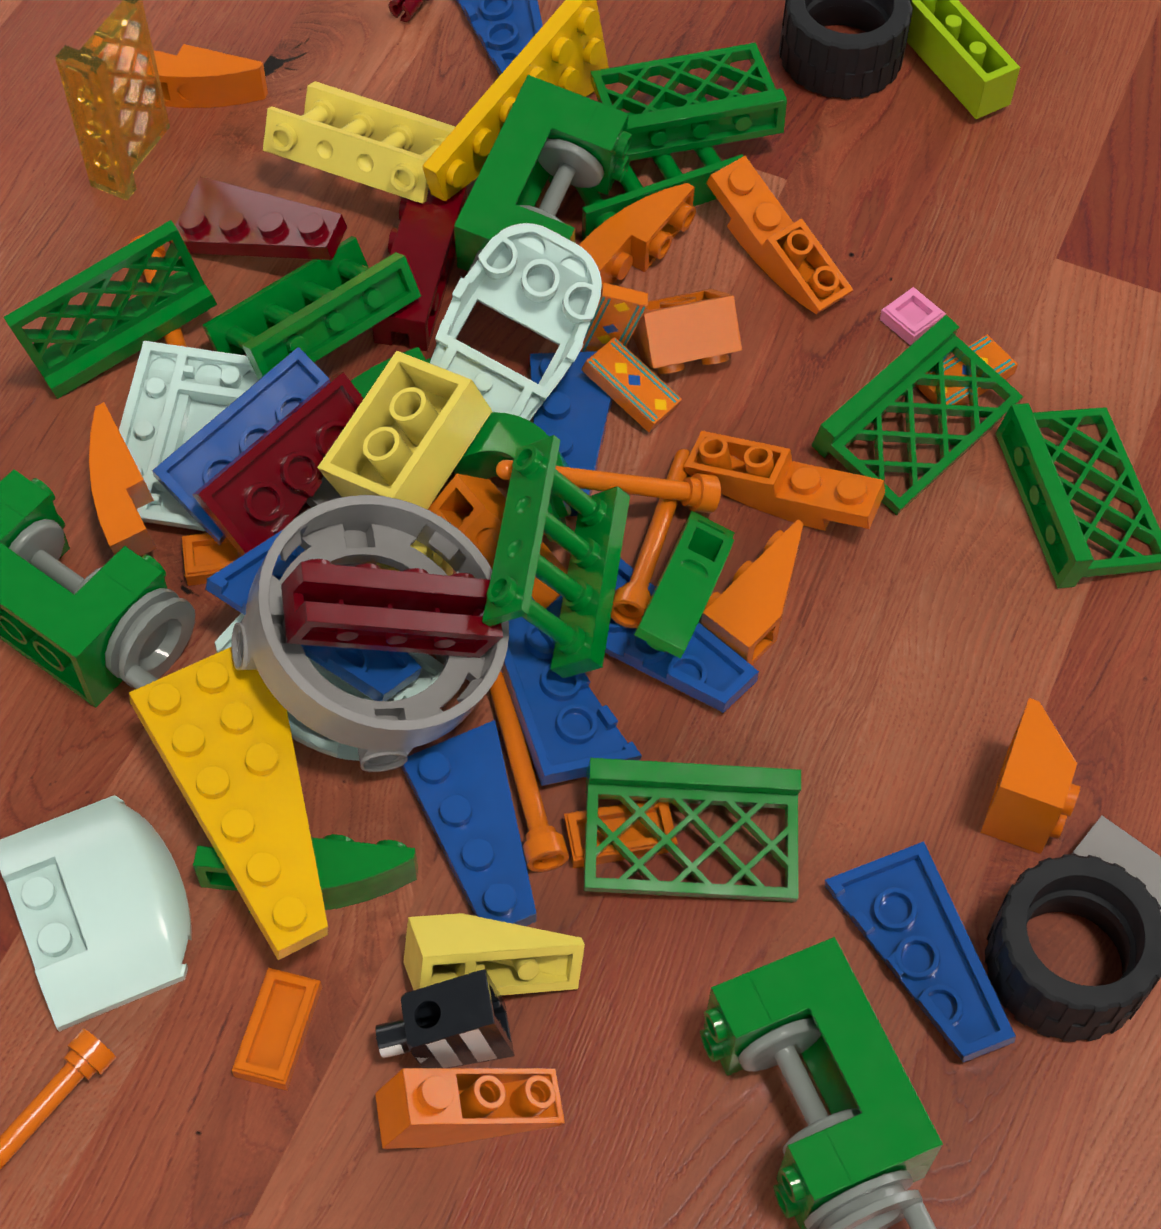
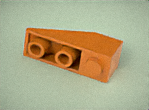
[428,474,568,608]
[701,519,804,665]
[375,1068,565,1149]

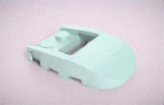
[430,223,602,421]

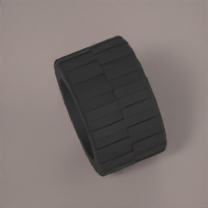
[779,0,913,99]
[985,854,1161,1042]

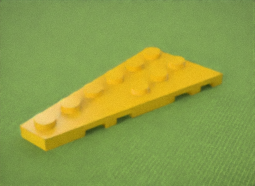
[422,0,609,201]
[129,647,328,960]

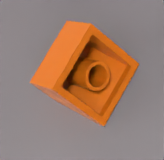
[633,288,742,374]
[980,698,1081,854]

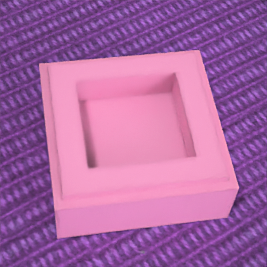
[880,287,946,346]

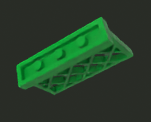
[591,42,787,161]
[4,220,217,399]
[811,315,1024,516]
[995,403,1161,589]
[583,758,801,902]

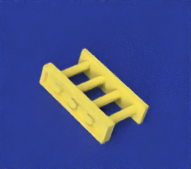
[263,81,455,204]

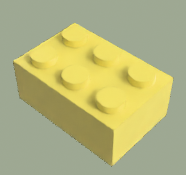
[317,351,492,510]

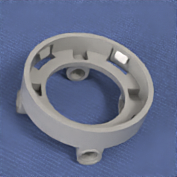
[231,495,509,772]

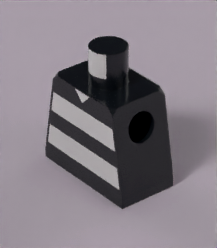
[375,969,515,1068]

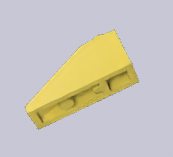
[403,913,585,996]

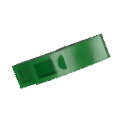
[634,511,735,659]
[193,834,418,913]

